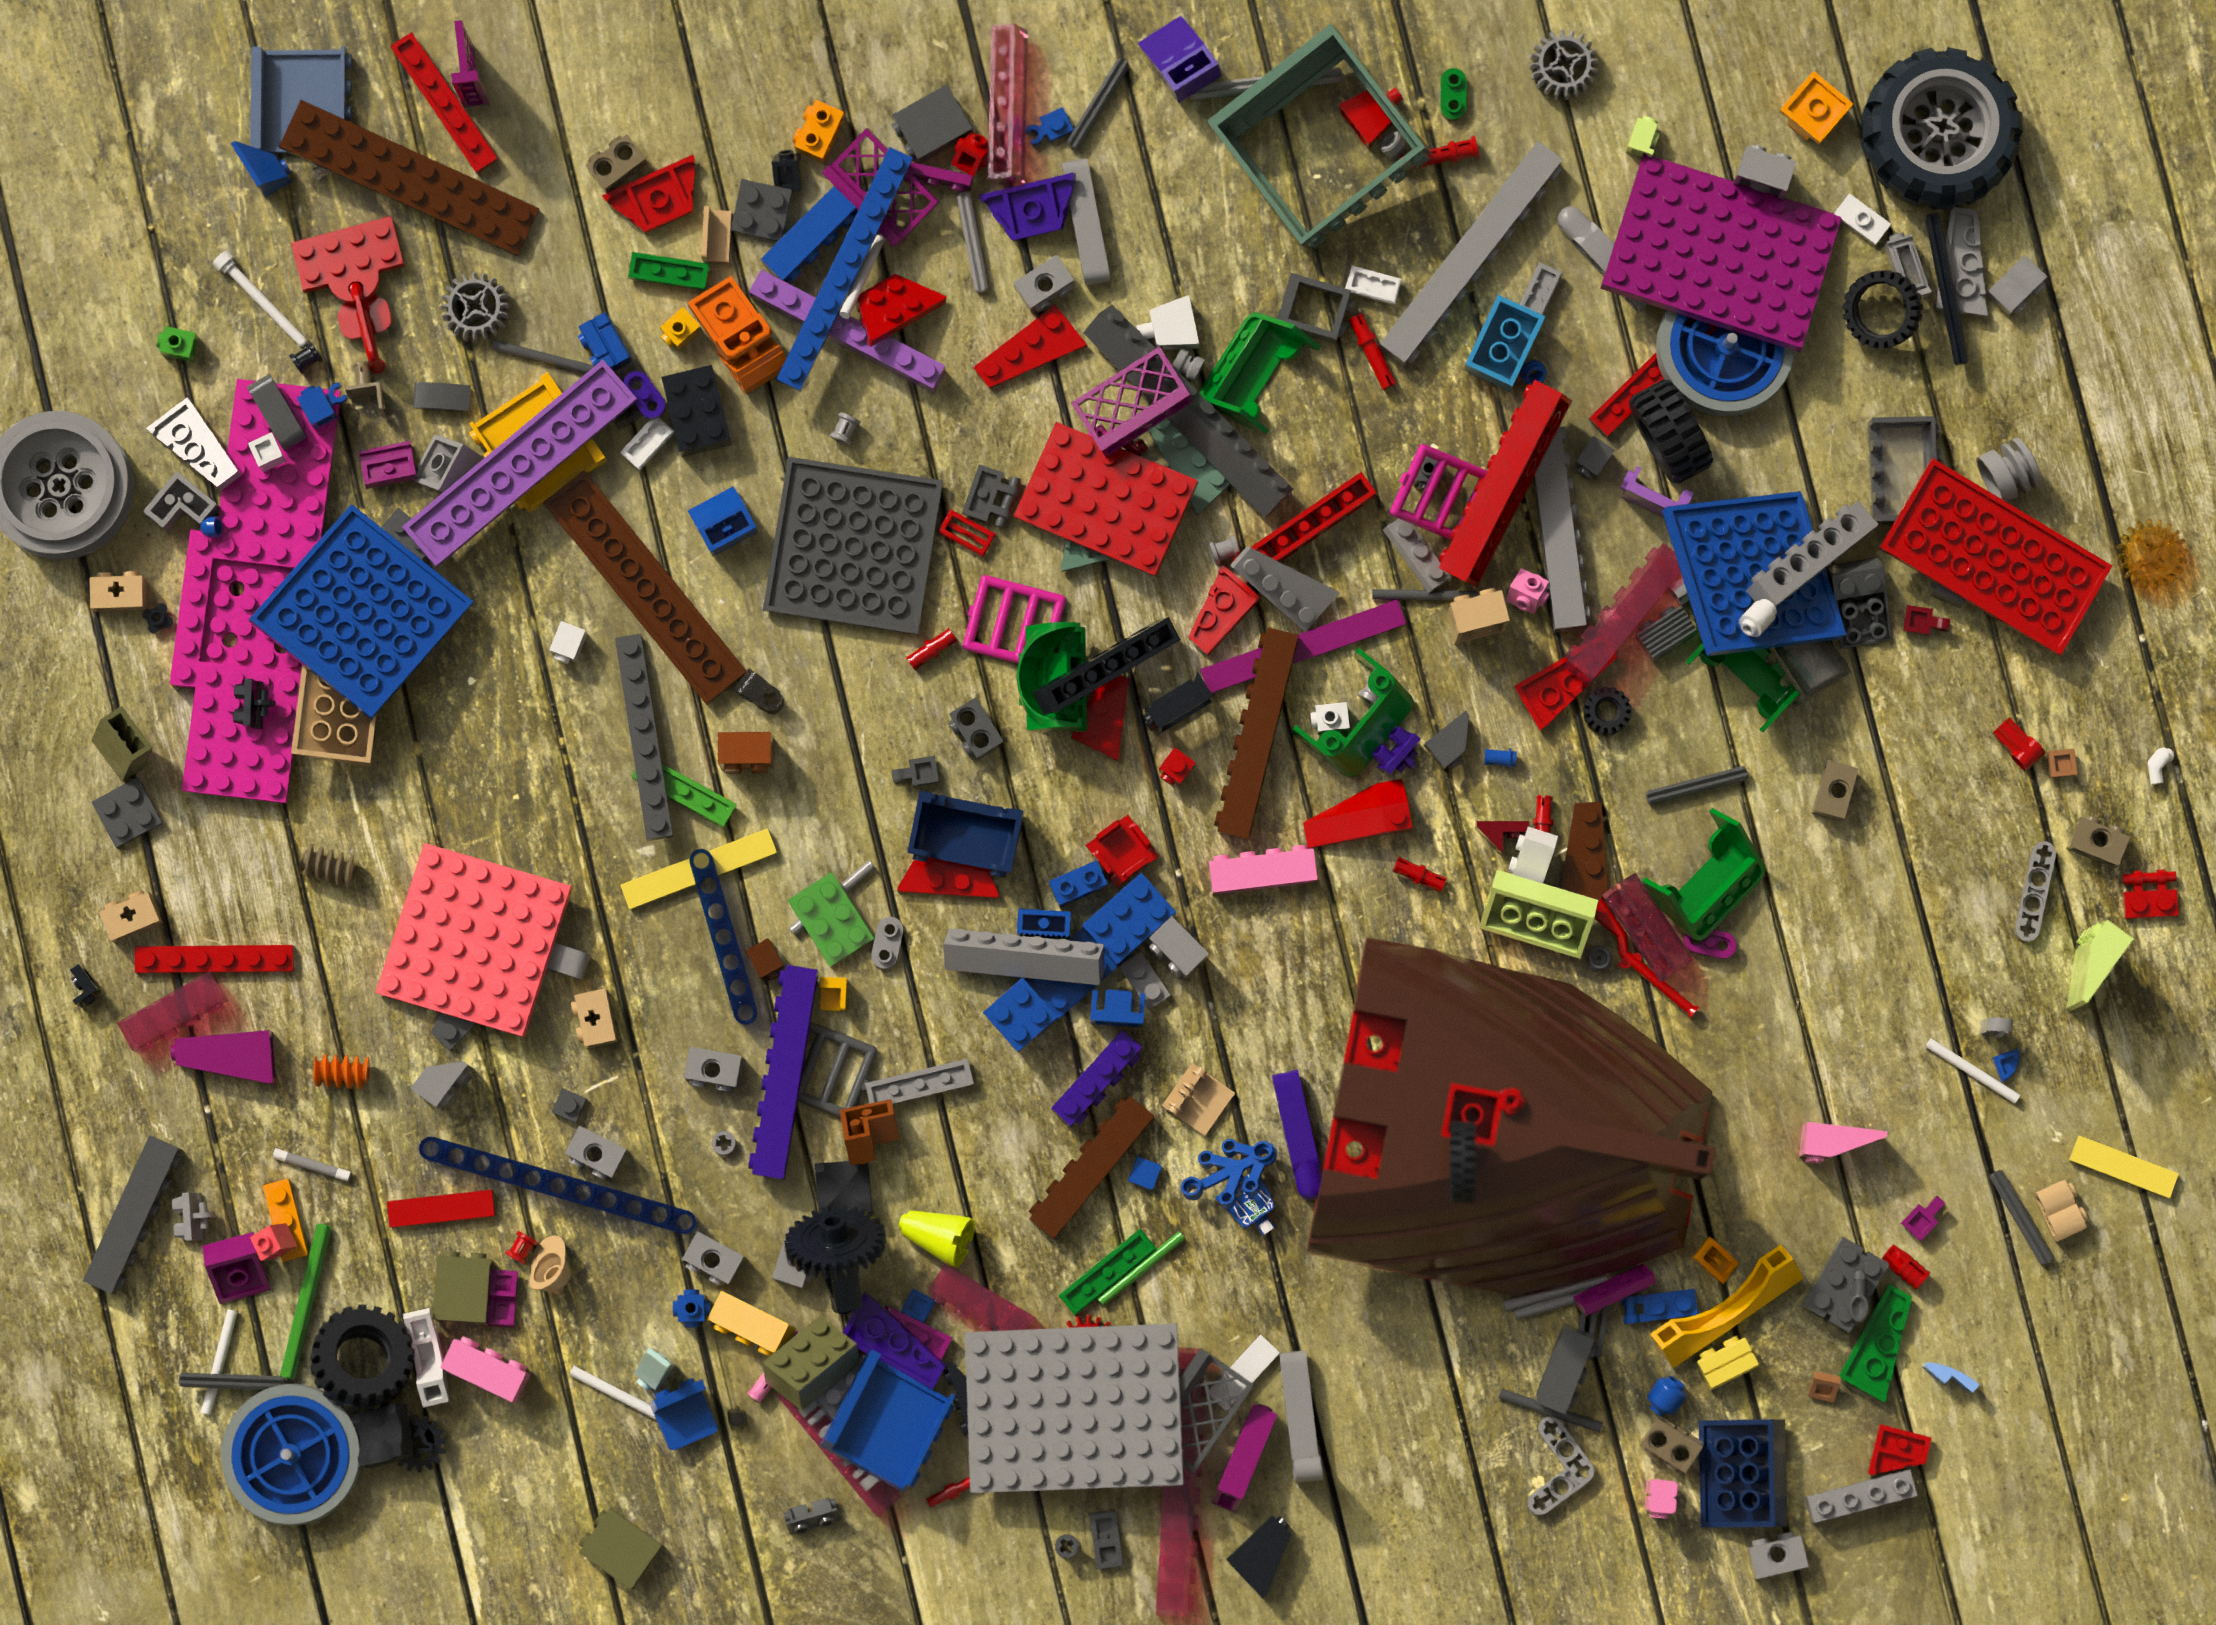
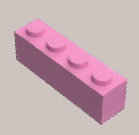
[1209,845,1318,895]

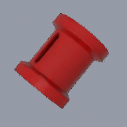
[505,1230,539,1265]

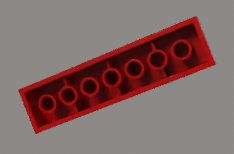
[1439,380,1572,588]

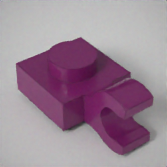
[1900,1196,1945,1241]

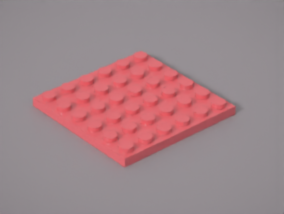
[375,843,573,1038]

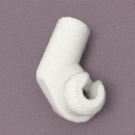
[2148,747,2174,785]

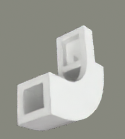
[403,1308,449,1407]

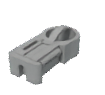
[1980,1018,2014,1037]

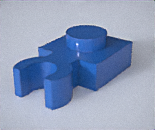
[1025,107,1074,146]

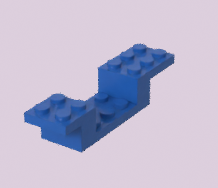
[983,873,1176,1052]

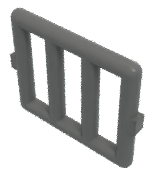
[798,1022,877,1118]

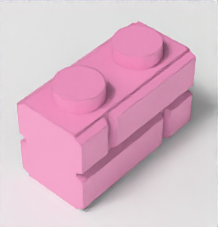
[1644,1479,1678,1519]

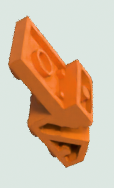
[687,276,786,395]

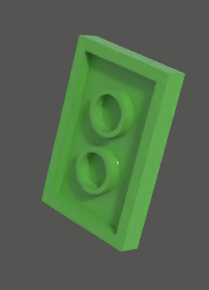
[787,872,874,967]

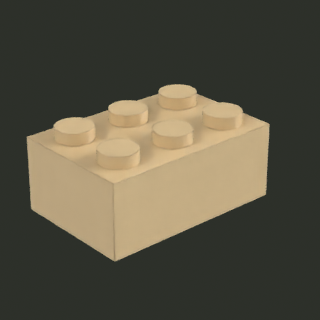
[1446,588,1510,645]

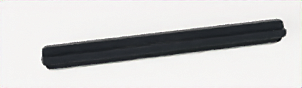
[1925,213,1969,366]

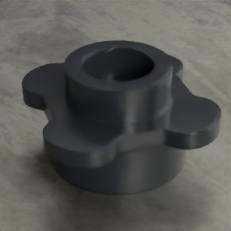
[142,603,173,633]

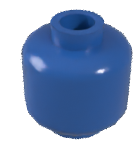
[1647,1375,1687,1416]

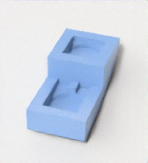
[1922,1362,1979,1393]

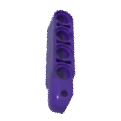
[1272,1069,1322,1200]

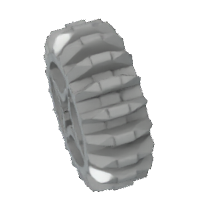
[1529,29,1599,100]
[440,272,511,343]

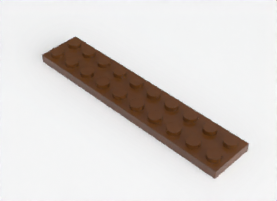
[279,100,539,256]
[543,471,748,705]

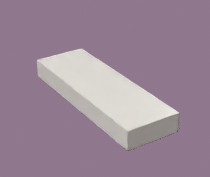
[1209,1334,1280,1411]

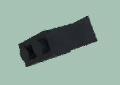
[1143,671,1213,735]

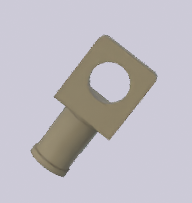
[345,361,387,418]

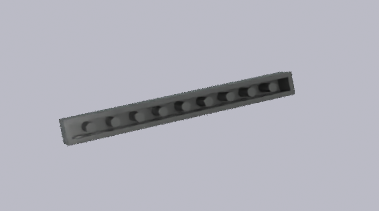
[1083,305,1294,518]

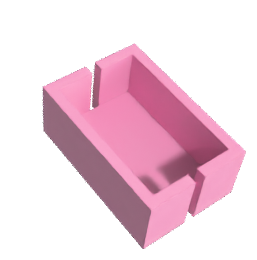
[440,1336,531,1403]

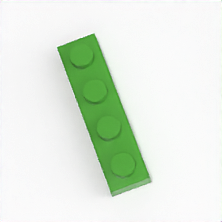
[632,763,737,828]

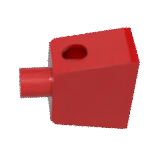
[1338,87,1404,149]

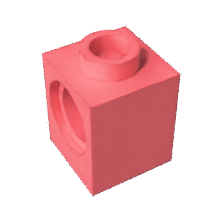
[250,1223,298,1261]

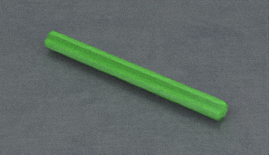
[280,1223,332,1379]

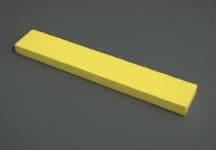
[620,828,777,910]

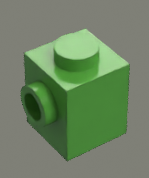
[157,326,199,362]

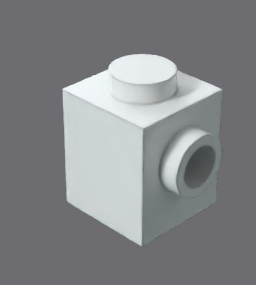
[1310,702,1350,735]

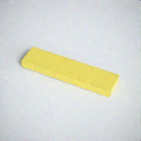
[2069,1135,2179,1199]

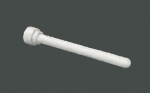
[212,250,308,348]

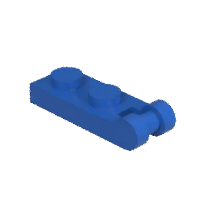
[1621,1289,1698,1324]

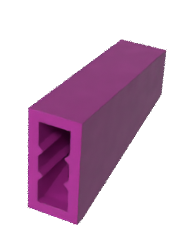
[170,1030,277,1085]
[1211,1404,1277,1513]

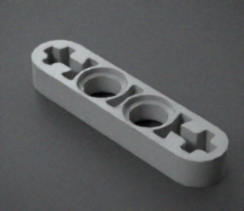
[2014,841,2056,942]

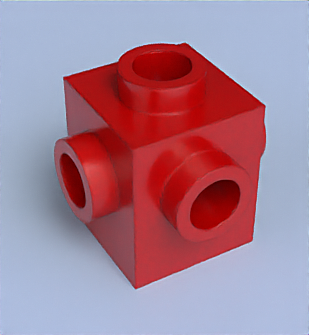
[951,131,994,177]

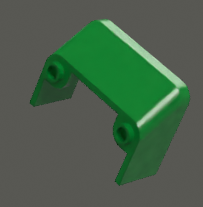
[1200,312,1321,434]
[1685,642,1812,732]
[1292,647,1413,778]
[1642,808,1765,941]

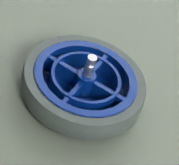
[1656,310,1794,416]
[221,1384,361,1526]

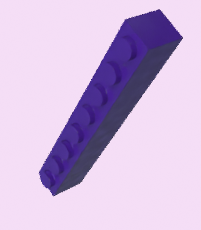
[748,965,819,1180]

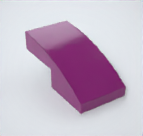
[487,1269,518,1328]

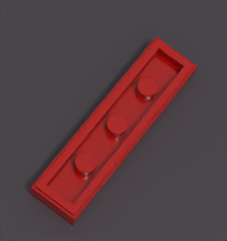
[387,1190,495,1228]

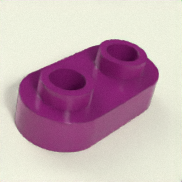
[1683,930,1736,959]

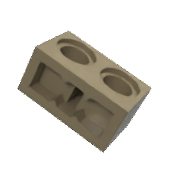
[586,134,648,193]
[1640,1415,1704,1474]

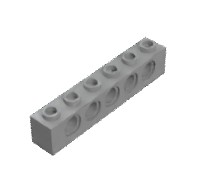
[1746,501,1879,607]

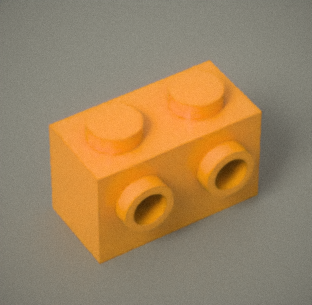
[792,100,845,164]

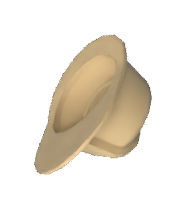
[530,1235,571,1295]

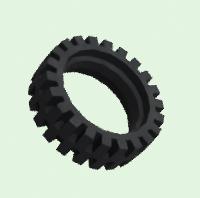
[1842,270,1923,348]
[1449,1122,1475,1203]

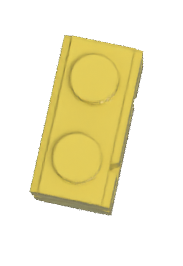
[1696,1335,1759,1390]

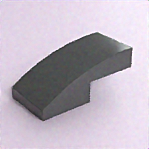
[413,382,471,413]
[1089,1509,1123,1569]

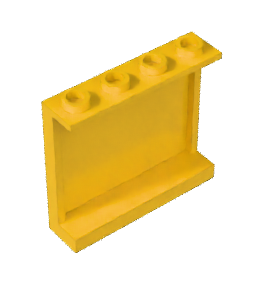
[469,372,607,513]

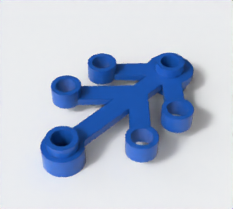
[1181,1139,1277,1209]

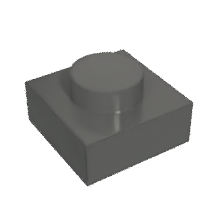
[552,1088,587,1123]

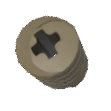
[298,844,357,889]

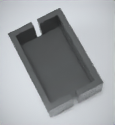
[1800,1237,1889,1333]
[1535,1323,1597,1414]

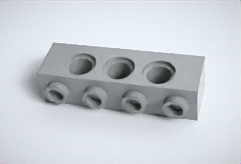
[1804,1470,1917,1523]

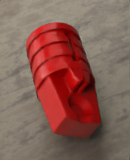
[1882,1244,1931,1290]

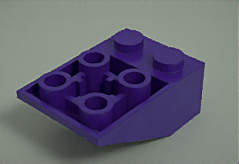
[1137,16,1222,104]

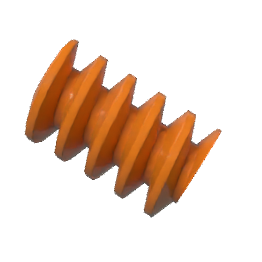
[313,1054,370,1090]

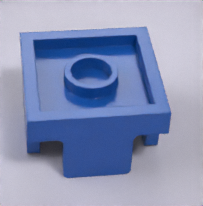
[1090,990,1146,1028]

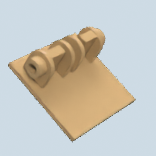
[1162,1063,1235,1136]

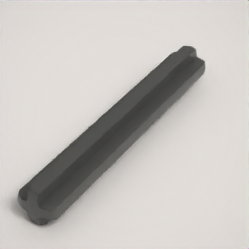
[1067,58,1129,150]
[1646,766,1748,805]
[1990,1170,2054,1266]
[179,1373,285,1390]

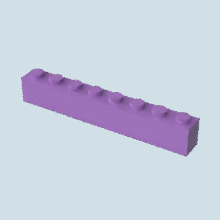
[749,269,946,394]

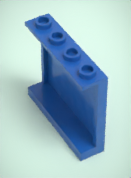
[820,1349,955,1492]

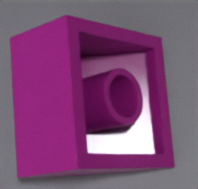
[202,1232,271,1304]

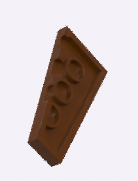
[1560,802,1609,907]

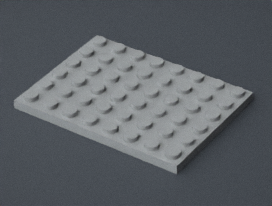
[965,1324,1184,1493]

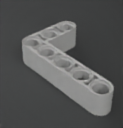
[1279,1350,1323,1483]

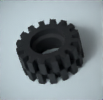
[1583,686,1632,736]

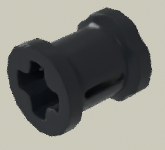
[289,341,323,375]

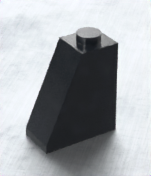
[1226,1515,1291,1598]

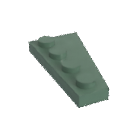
[1148,419,1231,516]

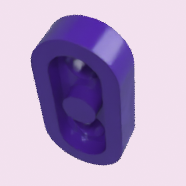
[624,371,666,419]

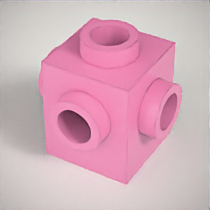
[1506,568,1550,614]

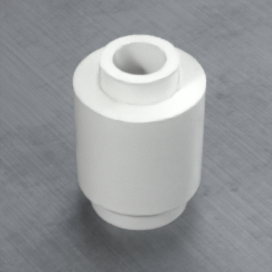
[1739,599,1777,637]

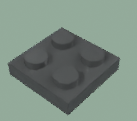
[731,179,793,240]
[92,777,164,849]

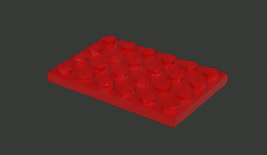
[1014,422,1199,577]

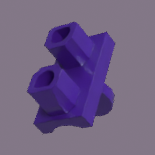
[1372,726,1421,774]

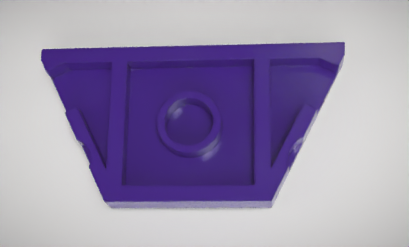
[979,173,1076,241]

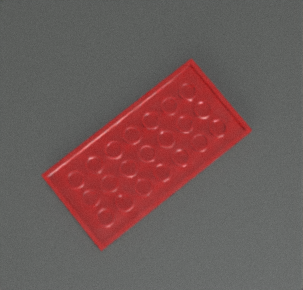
[1879,458,2113,656]

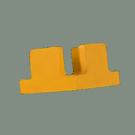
[1779,71,1853,144]

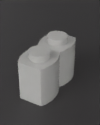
[1987,255,2047,316]

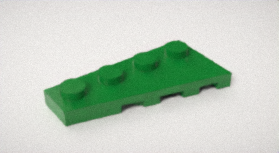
[1838,1284,1912,1403]

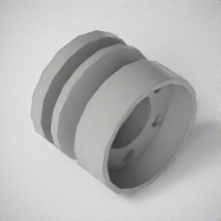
[1976,437,2042,503]

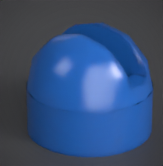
[200,516,222,538]

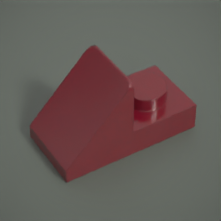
[1475,821,1529,855]

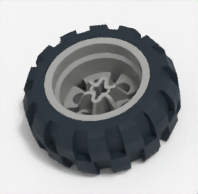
[1860,47,2023,210]

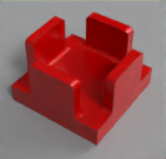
[1086,814,1159,888]

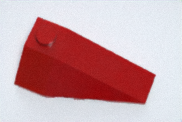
[1303,779,1412,849]

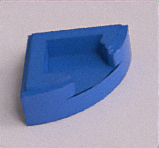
[1992,1048,2019,1082]

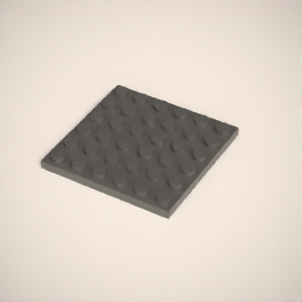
[763,457,943,635]

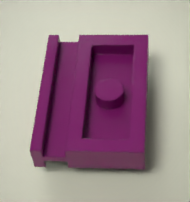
[359,441,418,489]

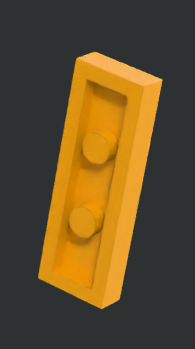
[263,1179,309,1262]

